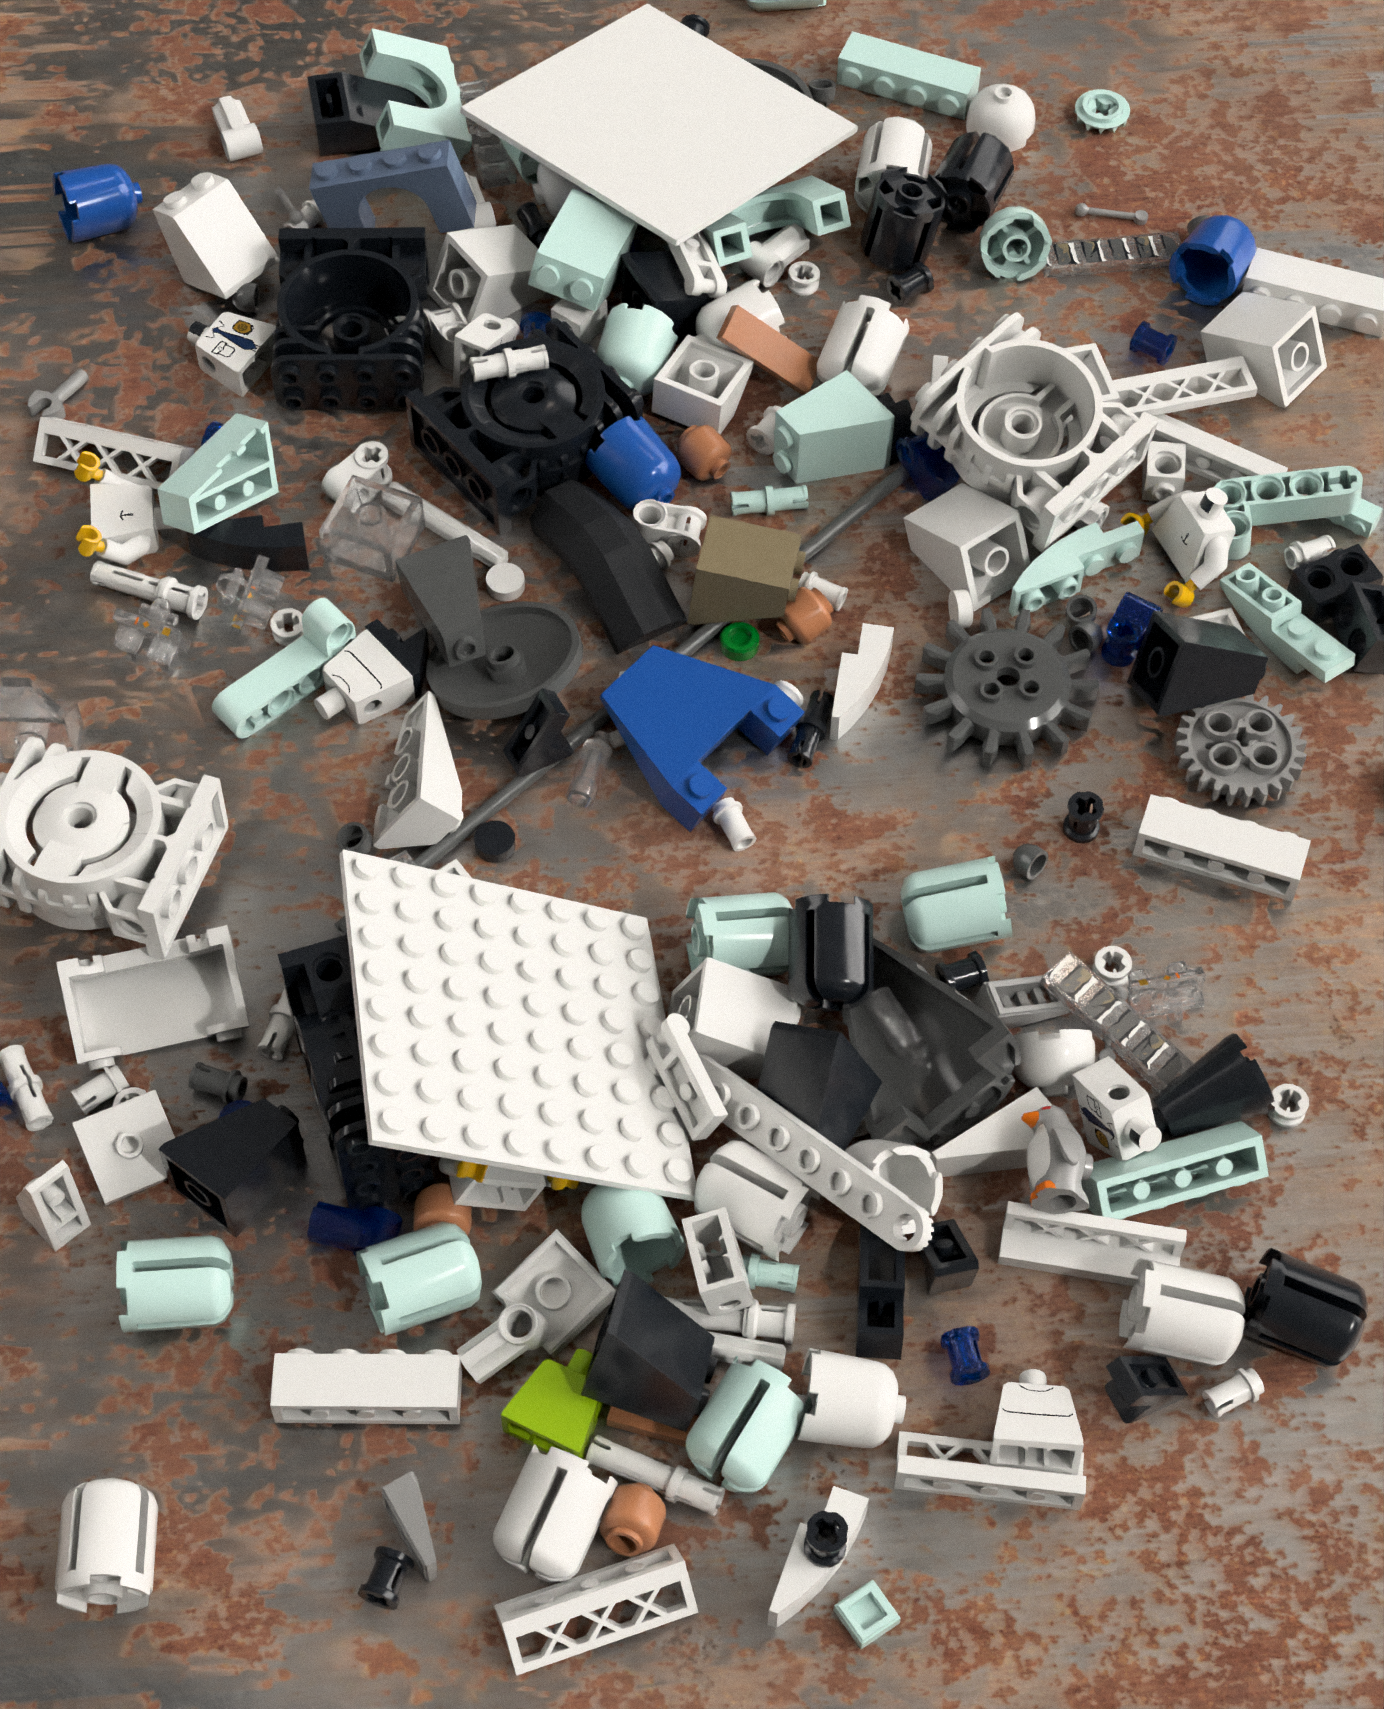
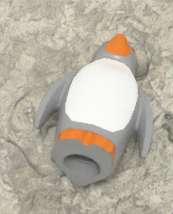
[1021,1105,1093,1214]

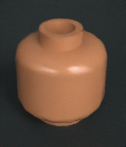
[676,425,732,481]
[775,587,834,645]
[413,1182,472,1236]
[599,1483,666,1556]

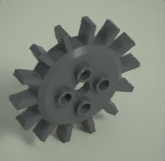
[915,607,1099,768]

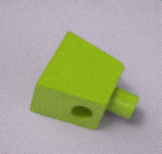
[501,1349,603,1460]

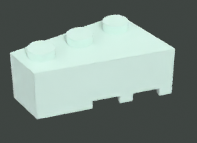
[157,413,279,534]

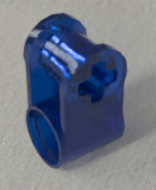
[896,431,960,502]
[1101,591,1164,667]

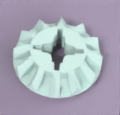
[1074,89,1130,134]

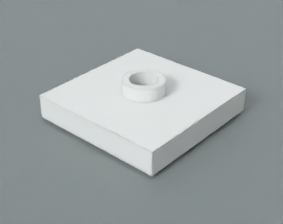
[72,1089,175,1206]
[492,1229,616,1358]

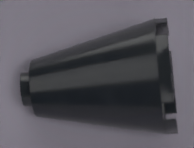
[1151,1033,1275,1138]

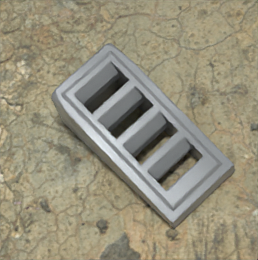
[974,974,1073,1029]
[381,1471,437,1582]

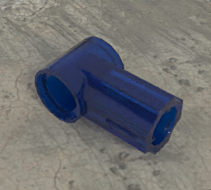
[307,1201,403,1256]

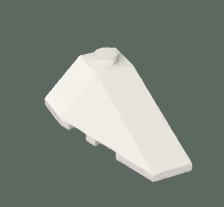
[373,691,463,849]

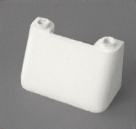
[56,925,250,1071]

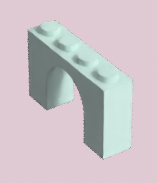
[359,28,472,162]
[702,175,851,267]

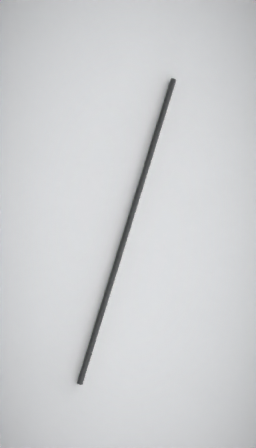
[334,410,982,936]

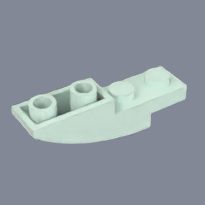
[1009,521,1145,617]
[1220,562,1355,683]

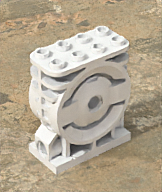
[910,312,1159,553]
[0,736,229,960]

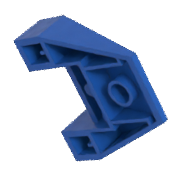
[599,645,805,832]

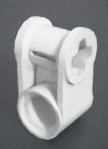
[423,302,469,370]
[321,441,393,513]
[633,499,707,557]

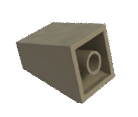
[687,515,806,625]

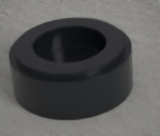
[474,821,516,863]

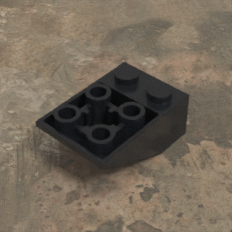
[307,72,416,156]

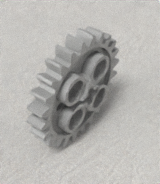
[1174,694,1307,807]

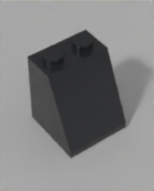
[621,251,731,345]
[1127,611,1269,716]
[758,1021,882,1151]
[158,1098,307,1237]
[581,1269,718,1432]

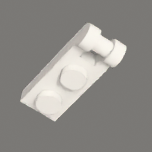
[667,230,727,298]
[646,1013,728,1141]

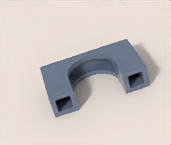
[309,140,477,233]

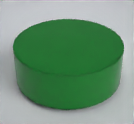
[720,622,760,661]

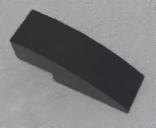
[186,515,310,572]
[855,1223,905,1360]

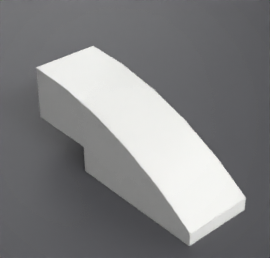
[830,623,894,740]
[767,1486,869,1628]

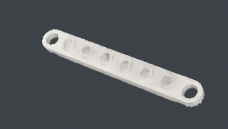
[698,1054,934,1252]

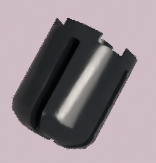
[933,131,1014,234]
[861,167,946,273]
[788,894,874,1012]
[1242,1248,1368,1367]

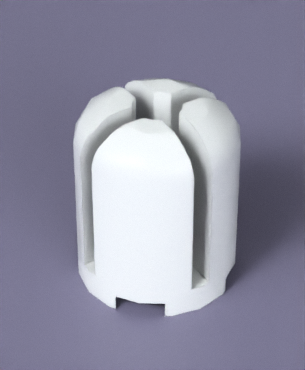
[854,116,932,213]
[817,295,910,397]
[694,1140,820,1262]
[1119,1258,1245,1367]
[493,1444,618,1582]
[54,1478,158,1614]

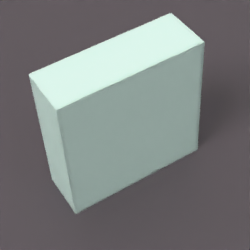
[833,1579,901,1649]

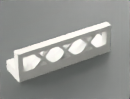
[1112,356,1258,418]
[1139,412,1288,500]
[33,417,195,489]
[998,1201,1187,1286]
[894,1431,1086,1511]
[494,1544,698,1675]

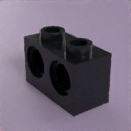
[1287,544,1384,625]
[1329,581,1384,675]

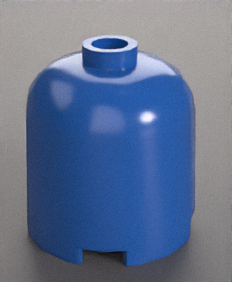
[52,164,143,243]
[1169,215,1257,306]
[585,416,681,511]

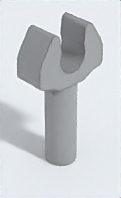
[27,369,89,419]

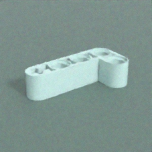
[1214,466,1363,560]
[212,598,356,739]

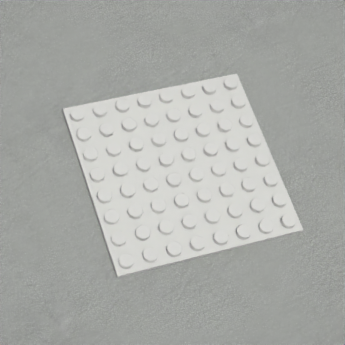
[460,4,858,246]
[339,849,696,1201]

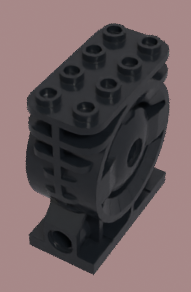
[271,227,430,411]
[405,318,644,536]
[277,935,434,1215]

